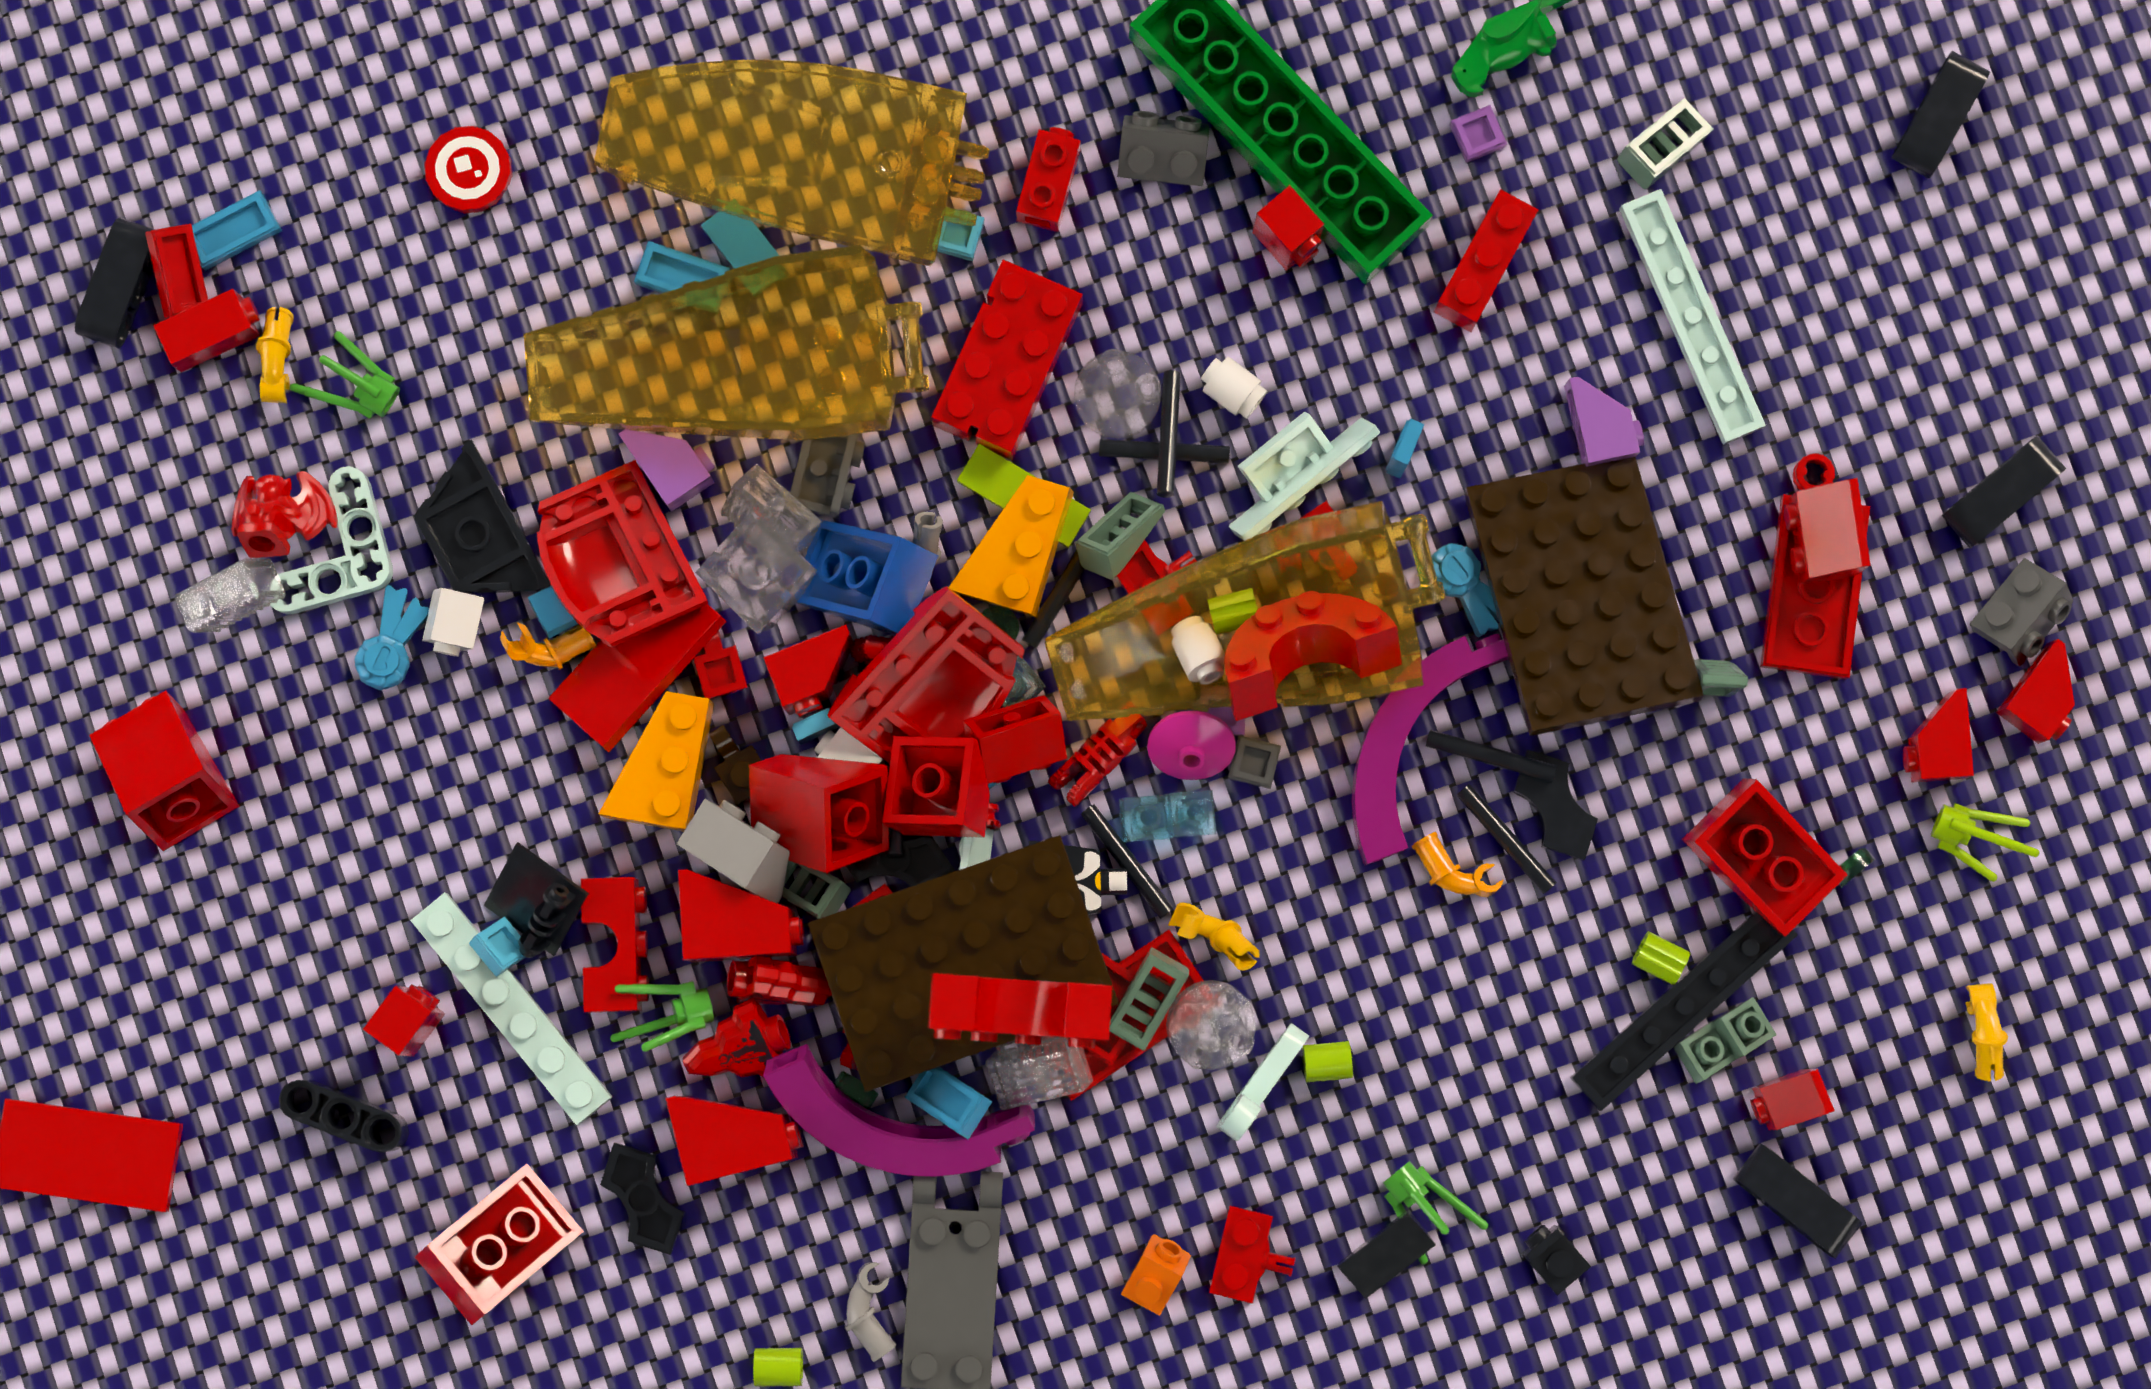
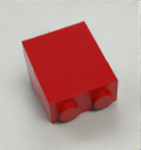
[89,690,239,851]
[749,754,889,873]
[678,869,804,963]
[666,1096,804,1186]

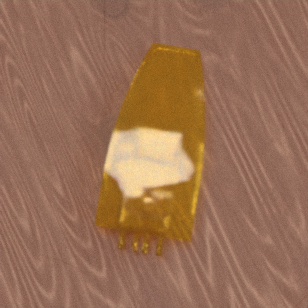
[594,60,990,267]

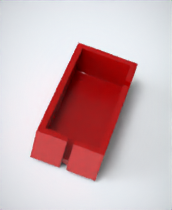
[931,259,1083,460]

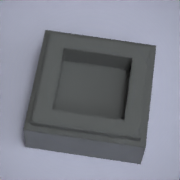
[1228,735,1281,789]

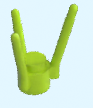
[1931,803,2039,882]

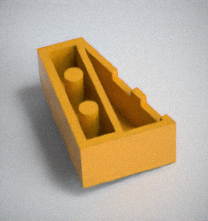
[949,475,1074,617]
[598,691,714,832]

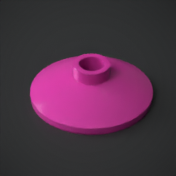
[1147,711,1236,780]

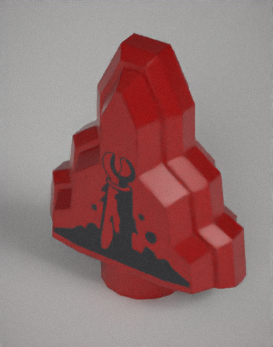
[727,956,832,1006]
[682,998,791,1079]

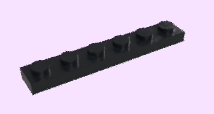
[1570,911,1798,1111]

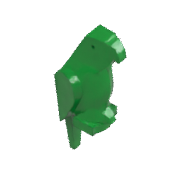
[1451,0,1572,97]

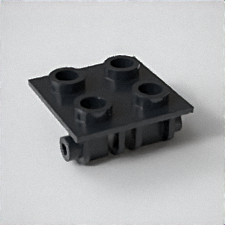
[484,842,589,958]

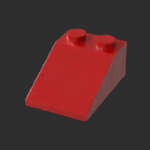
[1682,778,1848,937]
[415,1164,584,1326]

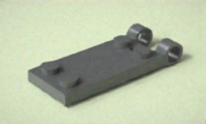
[901,1171,1003,1389]

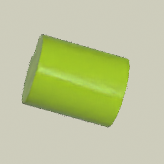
[1207,588,1258,635]
[1632,931,1690,985]
[1302,1041,1353,1082]
[753,1348,803,1387]

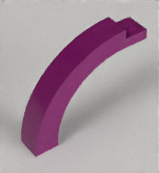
[1352,633,1509,866]
[763,1044,1035,1177]

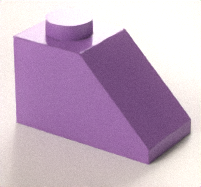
[1564,377,1644,466]
[619,429,715,512]

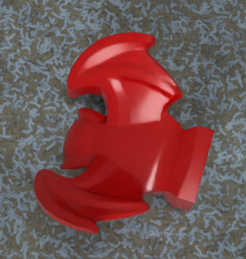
[231,471,338,558]

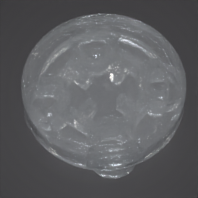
[1074,349,1161,439]
[1166,980,1256,1070]

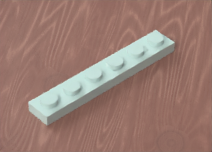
[1619,189,1766,445]
[410,892,613,1125]

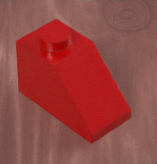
[1996,639,2075,744]
[1903,688,1974,783]
[1750,1069,1835,1130]

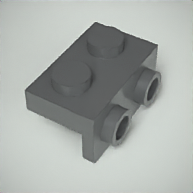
[1117,111,1210,186]
[787,420,865,519]
[1970,558,2073,667]

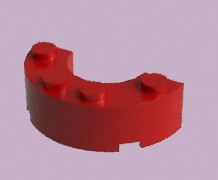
[1224,591,1402,721]
[928,973,1112,1049]

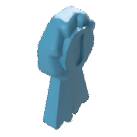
[1427,543,1499,637]
[354,585,429,690]

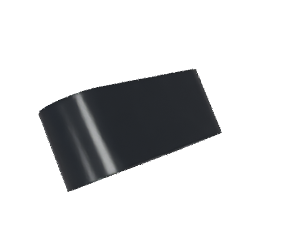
[1891,51,1990,179]
[75,217,155,349]
[1941,435,2066,549]
[279,1080,409,1152]
[1733,1143,1862,1259]

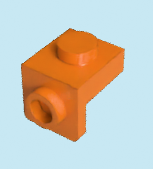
[1121,1234,1191,1316]

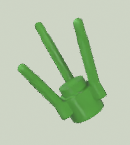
[290,331,400,419]
[610,981,714,1052]
[1383,1161,1488,1264]

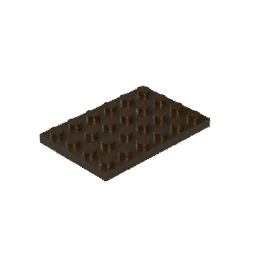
[1464,457,1704,736]
[808,835,1119,1092]

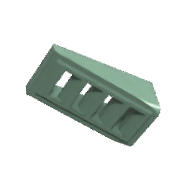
[1617,98,1714,190]
[1075,492,1165,580]
[1694,659,1748,697]
[782,861,851,919]
[1109,948,1189,1051]

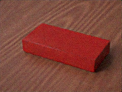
[145,223,208,318]

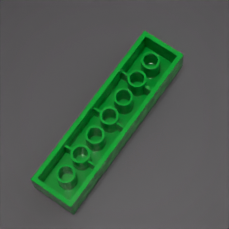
[1129,0,1433,285]

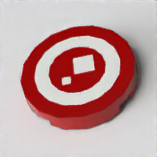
[425,126,513,213]

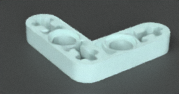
[266,466,393,614]
[1216,1023,1309,1141]

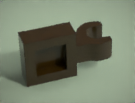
[708,725,762,805]

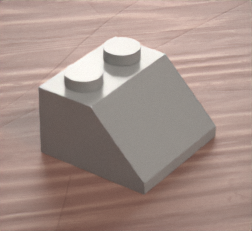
[677,799,790,903]

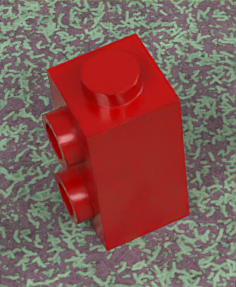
[1016,127,1081,232]
[153,289,261,372]

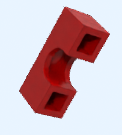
[1434,189,1539,332]
[581,877,649,1013]

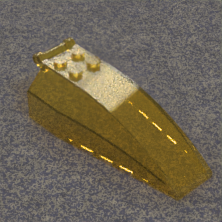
[523,245,929,440]
[1045,501,1446,721]

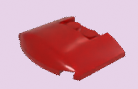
[537,460,708,647]
[827,586,1024,764]

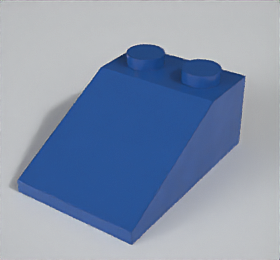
[789,519,938,635]

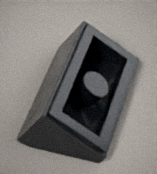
[1337,1209,1436,1298]

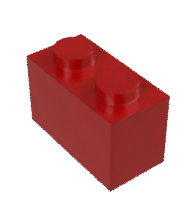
[1252,185,1324,271]
[963,695,1067,784]
[363,984,445,1057]

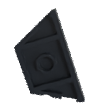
[413,439,551,594]

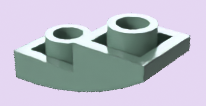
[1673,997,1777,1084]

